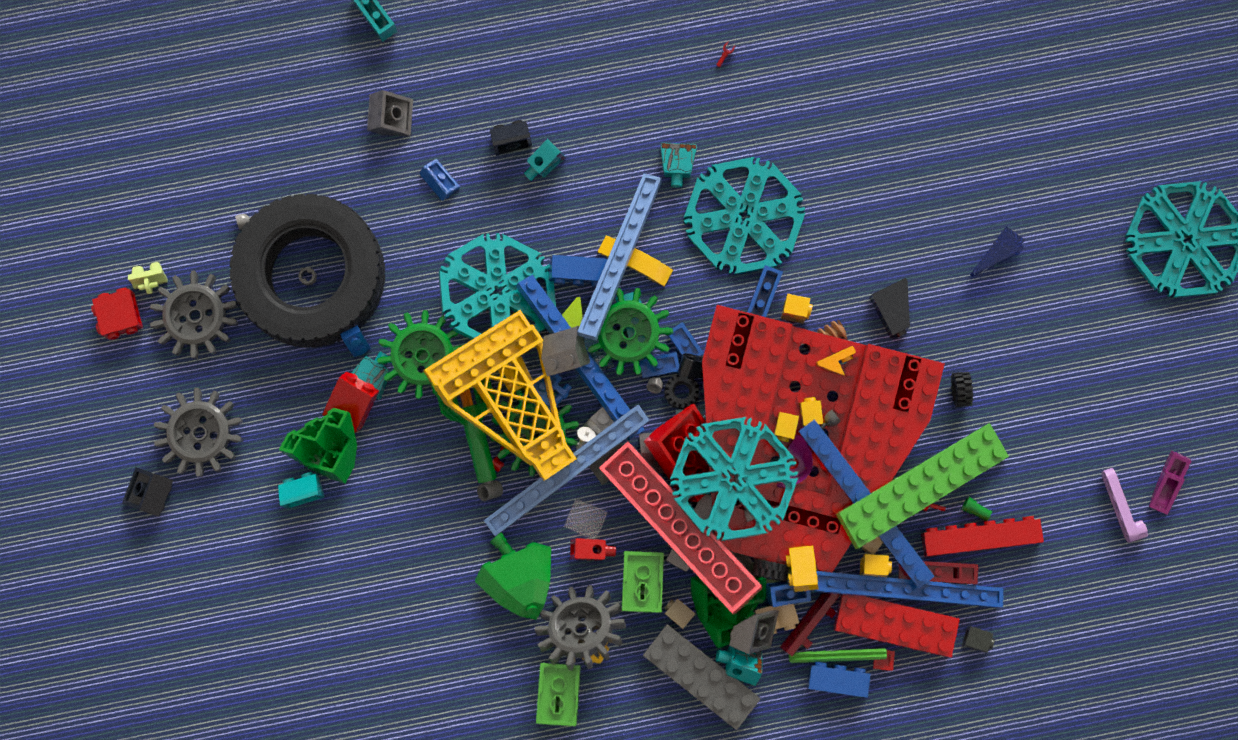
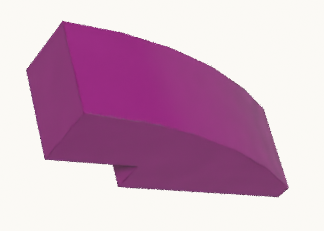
[1149,450,1192,515]

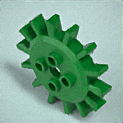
[588,288,673,376]
[377,310,463,400]
[490,390,579,477]

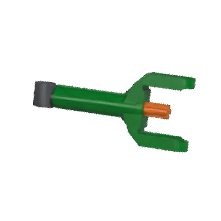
[435,379,503,501]

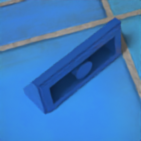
[420,159,460,201]

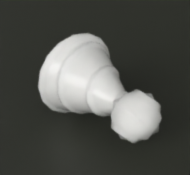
[576,427,596,450]

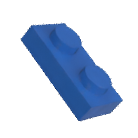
[668,322,704,356]
[340,325,371,357]
[639,352,679,379]

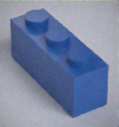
[549,255,608,287]
[747,265,783,319]
[807,662,871,698]

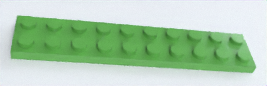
[836,423,1009,549]

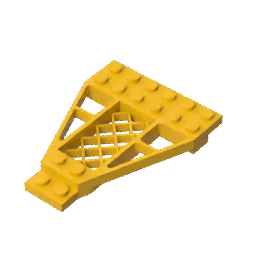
[423,310,576,481]

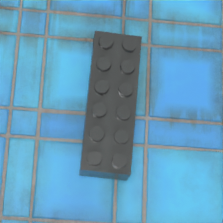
[643,624,761,730]

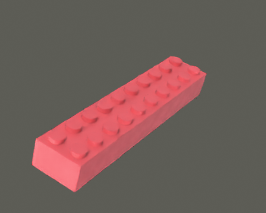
[599,442,763,615]

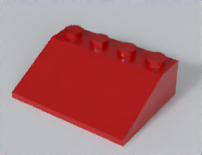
[644,404,709,502]

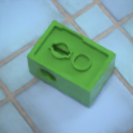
[622,551,664,613]
[536,663,581,726]

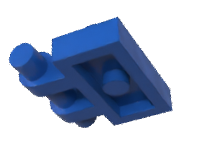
[522,372,572,412]

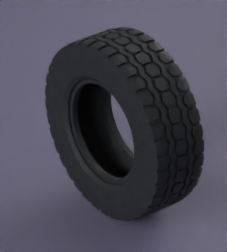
[230,194,385,348]

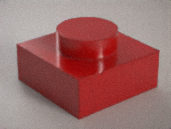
[872,650,895,671]

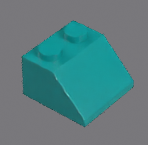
[278,472,325,509]

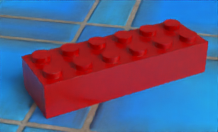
[833,594,960,658]

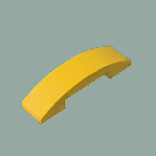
[597,236,673,287]

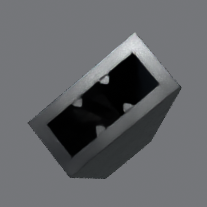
[870,278,910,338]

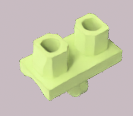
[128,262,168,294]

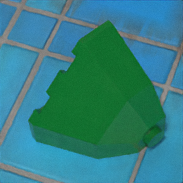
[279,408,357,483]
[475,542,551,620]
[691,576,766,648]

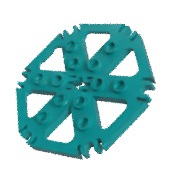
[684,157,805,275]
[1125,181,1238,298]
[438,233,556,340]
[670,417,798,541]

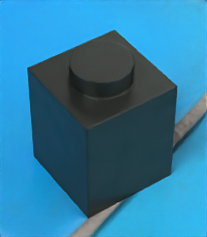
[962,626,995,653]

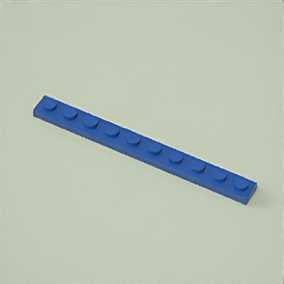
[516,275,645,441]
[798,419,935,588]
[810,571,1003,608]

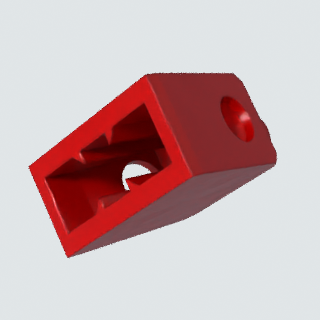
[570,538,616,561]

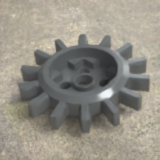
[150,271,239,359]
[154,388,243,477]
[535,585,626,671]

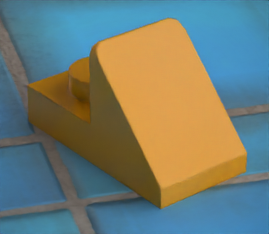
[816,346,856,376]

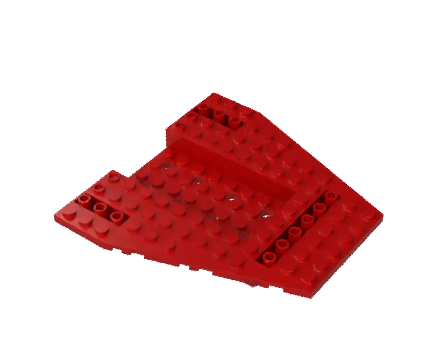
[702,305,945,572]

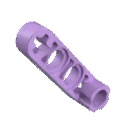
[1102,468,1148,543]

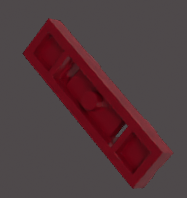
[898,561,978,584]
[780,593,840,656]

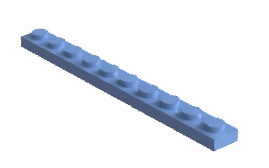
[577,174,662,340]
[484,405,650,536]

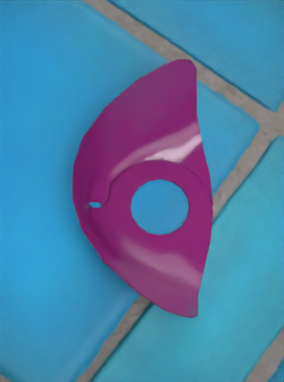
[777,435,813,488]

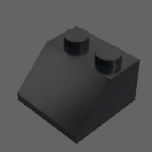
[490,120,532,156]
[122,467,173,516]

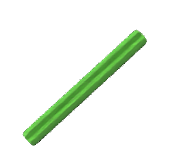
[789,649,887,663]

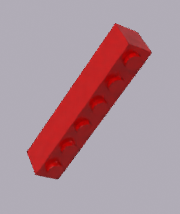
[921,516,1044,557]

